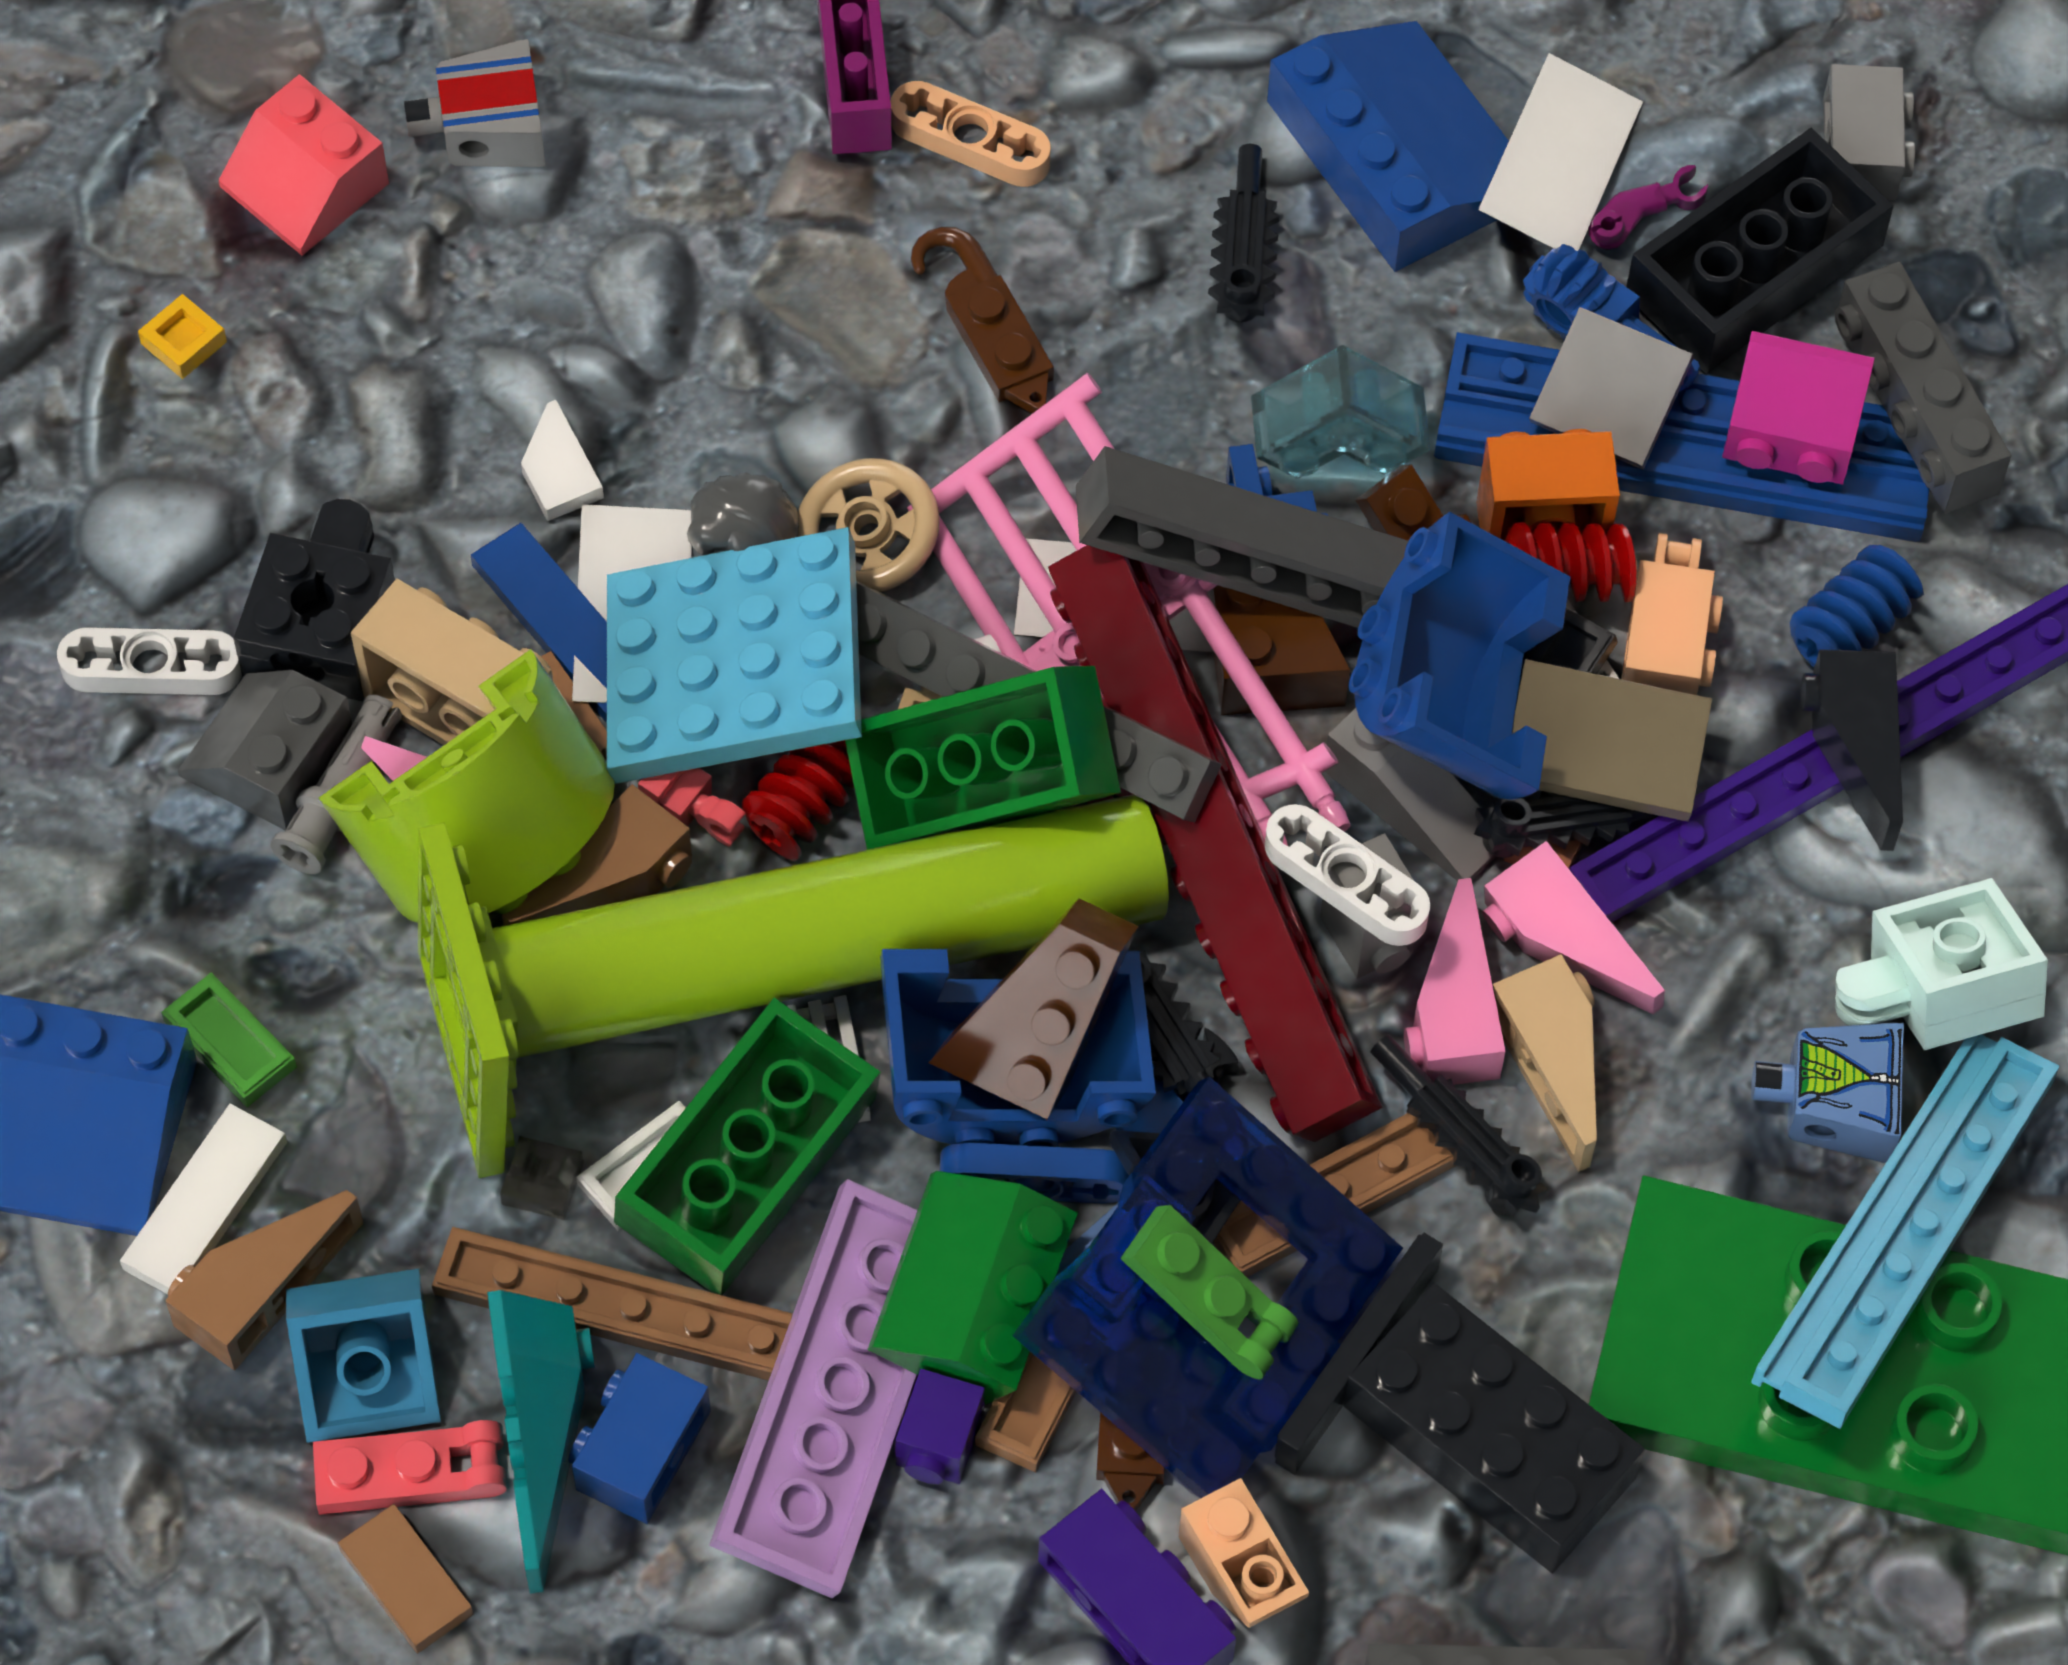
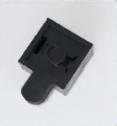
[233,499,395,702]

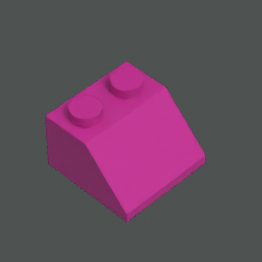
[1722,331,1875,485]

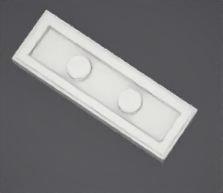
[120,1104,287,1295]

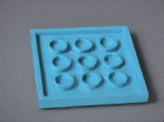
[607,527,862,784]

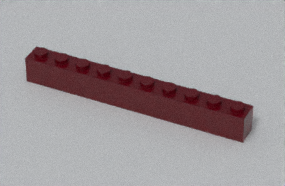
[1048,545,1383,1142]

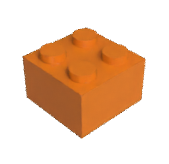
[1476,429,1620,541]

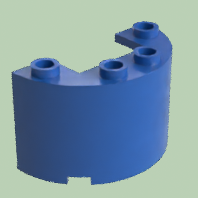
[1349,512,1570,800]
[880,949,1156,1147]

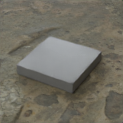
[1529,307,1694,470]

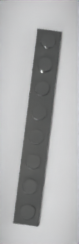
[856,581,1222,823]

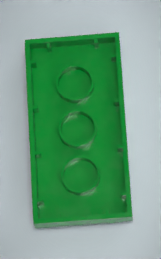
[1588,1175,2068,1555]

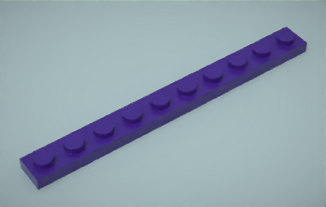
[1569,584,2068,923]

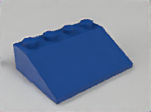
[1267,21,1509,272]
[0,994,197,1236]

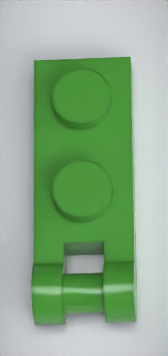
[1120,1205,1299,1380]

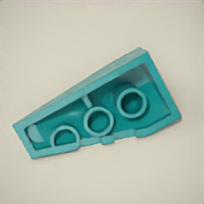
[487,1290,595,1594]

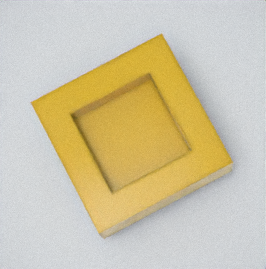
[138,293,227,379]

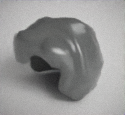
[687,472,799,555]

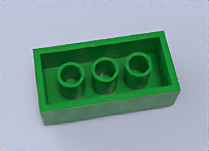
[845,666,1121,850]
[614,997,881,1295]

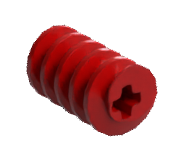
[1505,522,1637,602]
[742,740,855,861]

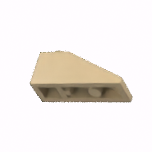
[1492,954,1597,1172]

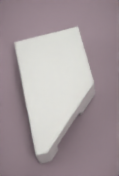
[521,400,604,521]

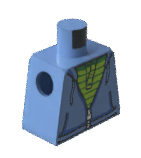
[1751,1023,1904,1163]

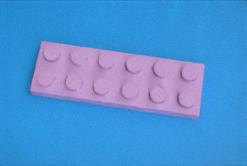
[709,1179,917,1598]

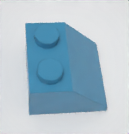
[286,1269,441,1443]

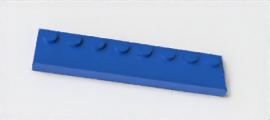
[1434,332,1930,542]

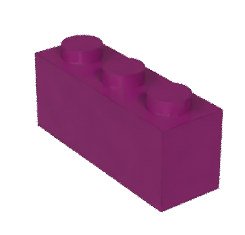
[817,0,892,154]

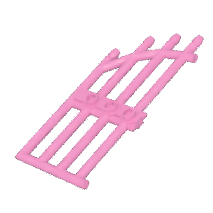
[907,373,1350,846]

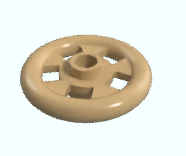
[798,458,939,593]

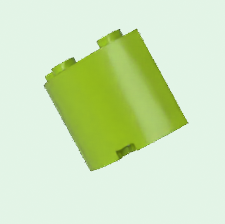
[318,649,615,923]

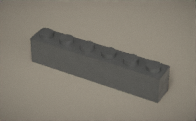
[1076,446,1408,628]

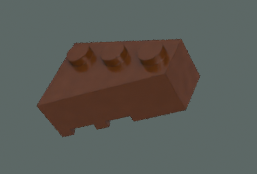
[1207,585,1350,715]

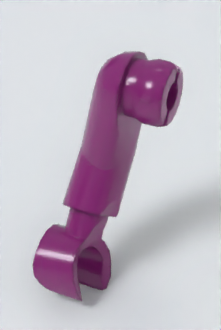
[1588,165,1708,250]

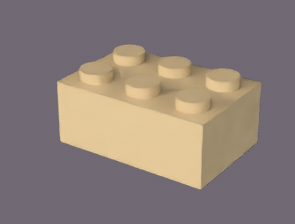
[351,578,553,745]

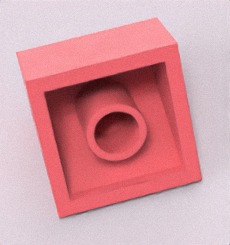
[218,74,389,256]

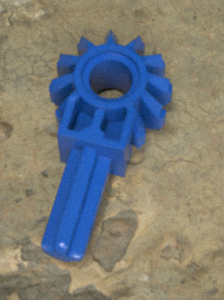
[1523,244,1700,391]

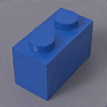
[568,1353,711,1525]

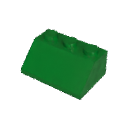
[867,1171,1078,1405]

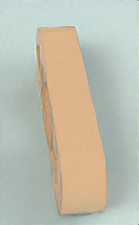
[890,81,1051,187]

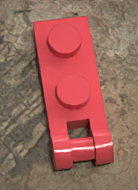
[313,1420,507,1515]

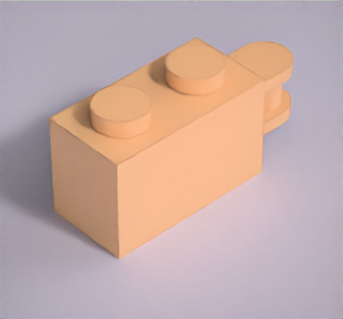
[1621,533,1723,695]

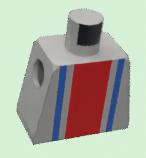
[404,39,546,167]

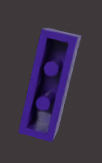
[1038,1488,1236,1665]

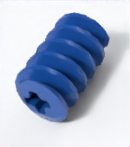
[1789,545,1924,668]

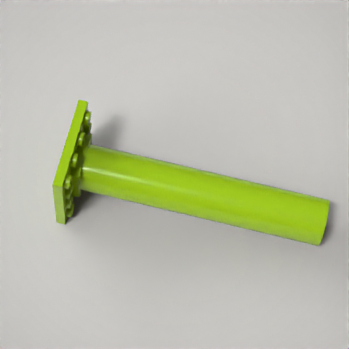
[418,794,1169,1178]

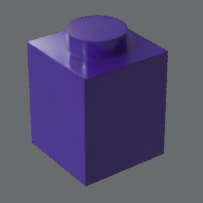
[895,1368,985,1485]

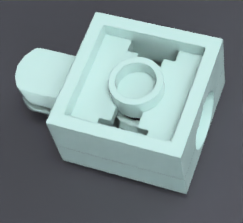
[1835,878,2048,1051]

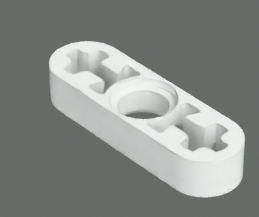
[57,628,242,695]
[1265,804,1430,946]

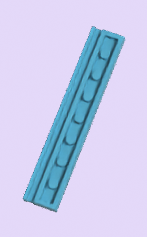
[1751,1034,2060,1429]

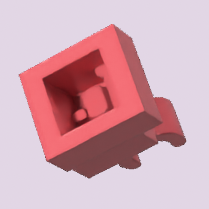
[638,768,746,847]

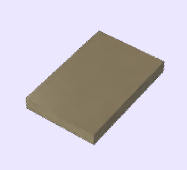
[1512,659,1712,822]

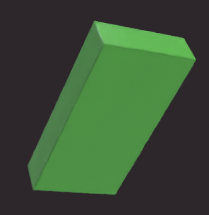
[161,972,297,1107]

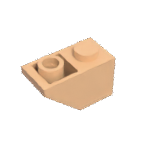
[1178,1478,1309,1628]

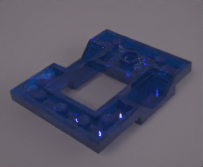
[1012,1077,1403,1499]

